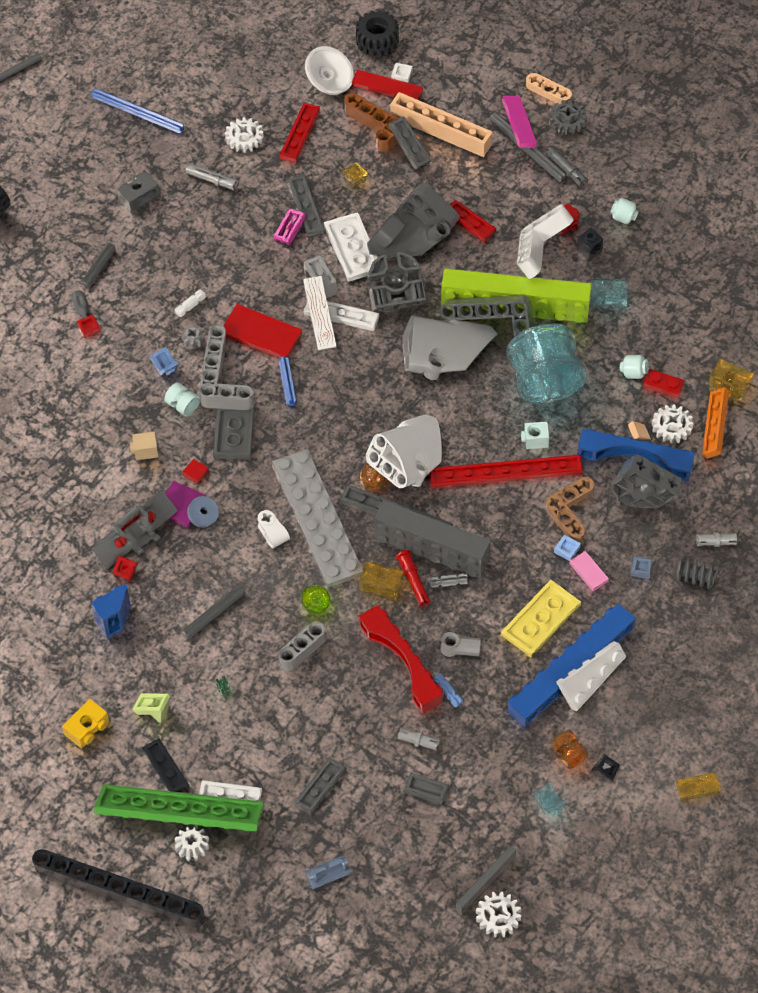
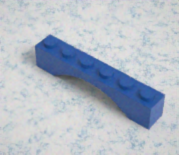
[577,429,695,482]

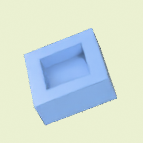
[554,535,581,561]

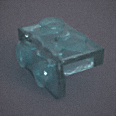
[590,278,628,308]

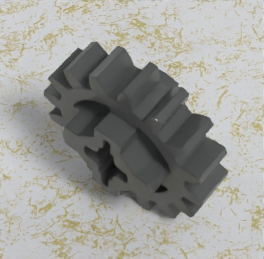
[549,100,587,135]

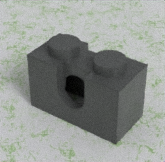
[117,171,160,213]

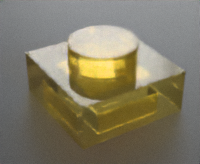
[342,162,368,186]

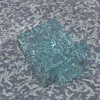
[531,783,566,816]

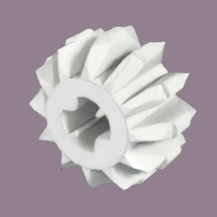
[175,825,209,862]

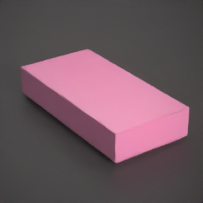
[569,551,609,591]

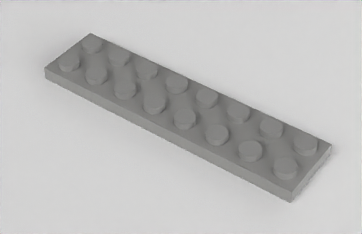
[272,449,364,588]

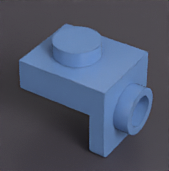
[149,347,179,376]

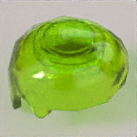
[301,585,330,614]

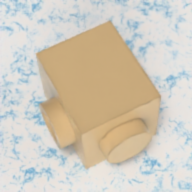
[129,431,158,460]

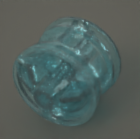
[506,324,587,404]

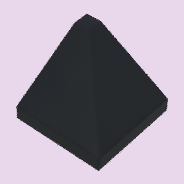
[590,754,620,782]

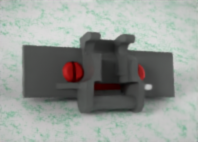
[91,490,178,569]

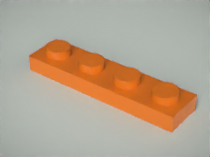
[702,387,729,459]

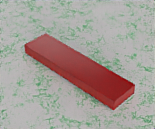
[352,69,423,100]
[279,102,320,163]

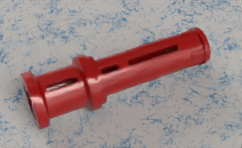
[395,550,431,607]

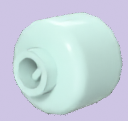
[610,198,638,224]
[620,355,649,379]

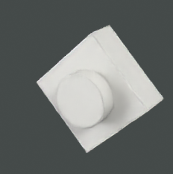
[391,63,413,83]

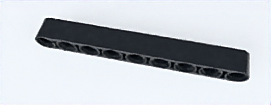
[32,849,205,928]

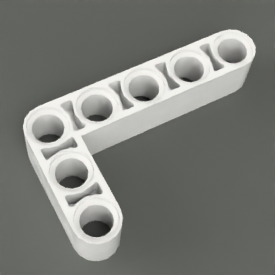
[517,204,574,279]

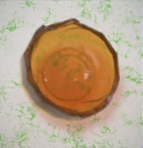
[359,463,389,490]

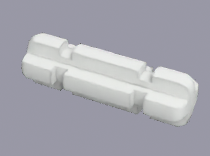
[175,289,206,317]

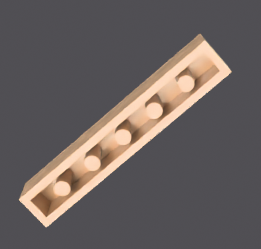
[390,92,492,157]

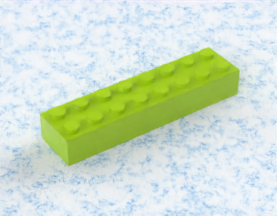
[441,269,591,323]

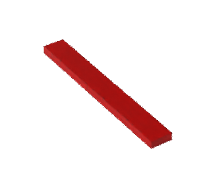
[429,455,583,488]

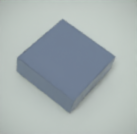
[630,556,653,579]

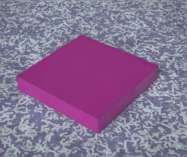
[165,481,207,528]

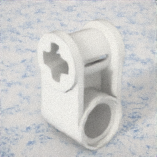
[258,510,290,549]

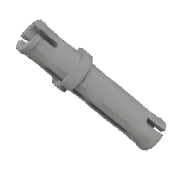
[185,163,238,191]

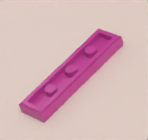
[502,96,537,148]

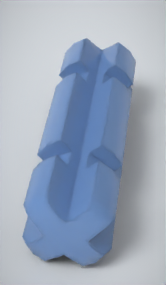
[433,673,463,707]

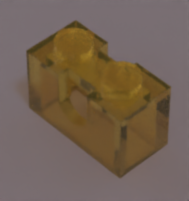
[709,358,754,400]
[359,562,404,600]

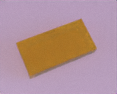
[675,772,721,801]

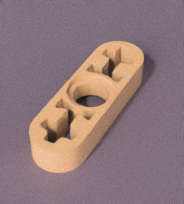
[526,73,572,104]

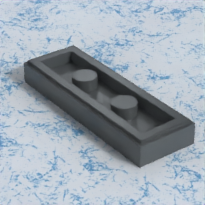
[388,116,431,170]
[294,757,346,816]

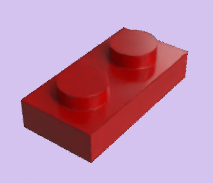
[643,368,685,399]

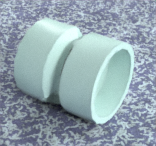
[164,382,200,417]

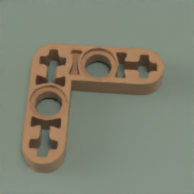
[545,477,594,542]

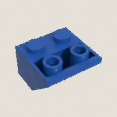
[91,584,131,639]

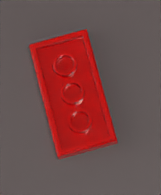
[223,304,303,359]

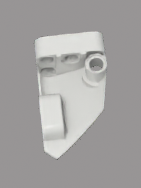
[366,414,442,488]

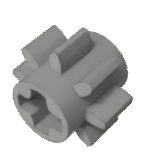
[181,326,205,350]

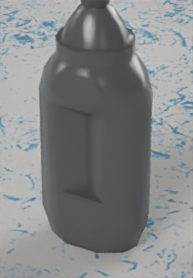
[71,290,89,318]

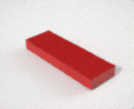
[450,200,496,243]

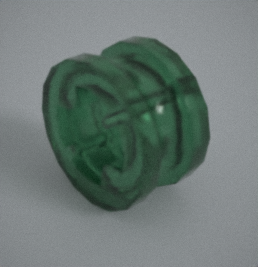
[215,676,231,696]

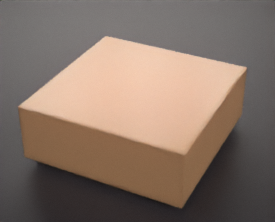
[628,421,651,442]

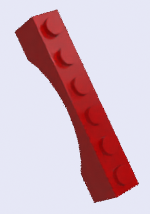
[358,605,444,714]

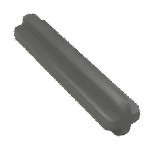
[82,243,116,287]

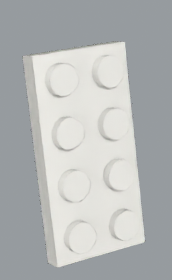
[324,212,378,282]

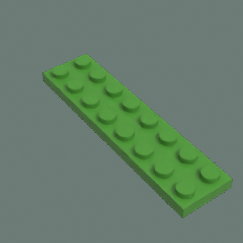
[94,784,264,831]

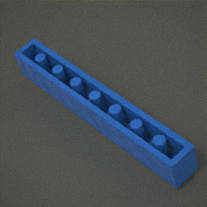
[508,603,636,727]

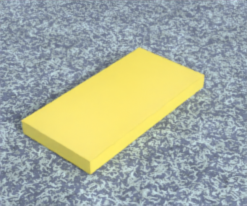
[501,580,581,658]

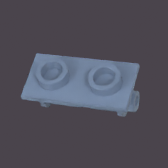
[305,855,351,890]

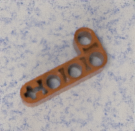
[344,93,399,152]

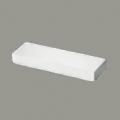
[199,780,262,801]

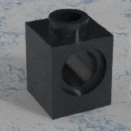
[577,228,603,261]

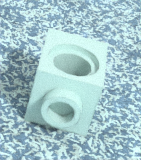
[521,422,549,449]

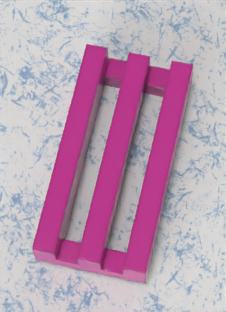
[273,208,306,245]

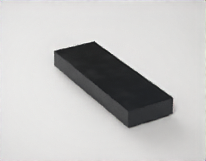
[142,738,190,793]

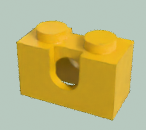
[62,698,109,749]

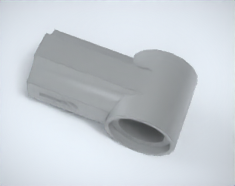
[440,632,481,657]

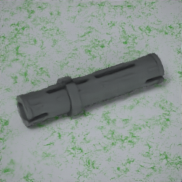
[546,146,588,188]

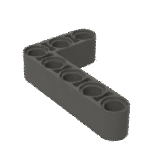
[439,295,536,352]

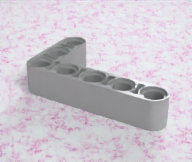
[199,325,254,410]

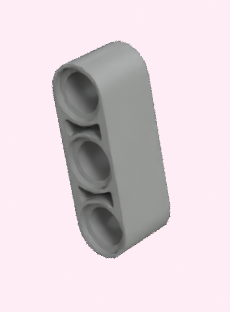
[279,621,326,671]

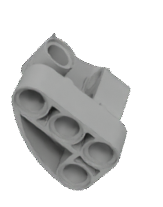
[403,315,498,380]

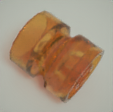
[551,730,588,769]

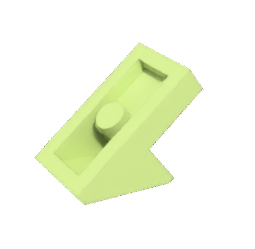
[132,693,170,723]

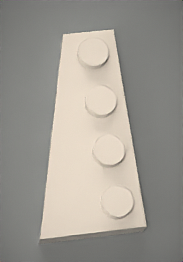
[556,641,626,711]

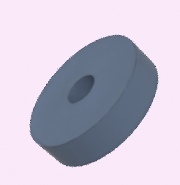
[187,496,219,528]

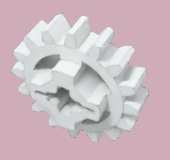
[225,117,264,153]
[652,404,693,444]
[476,892,521,938]

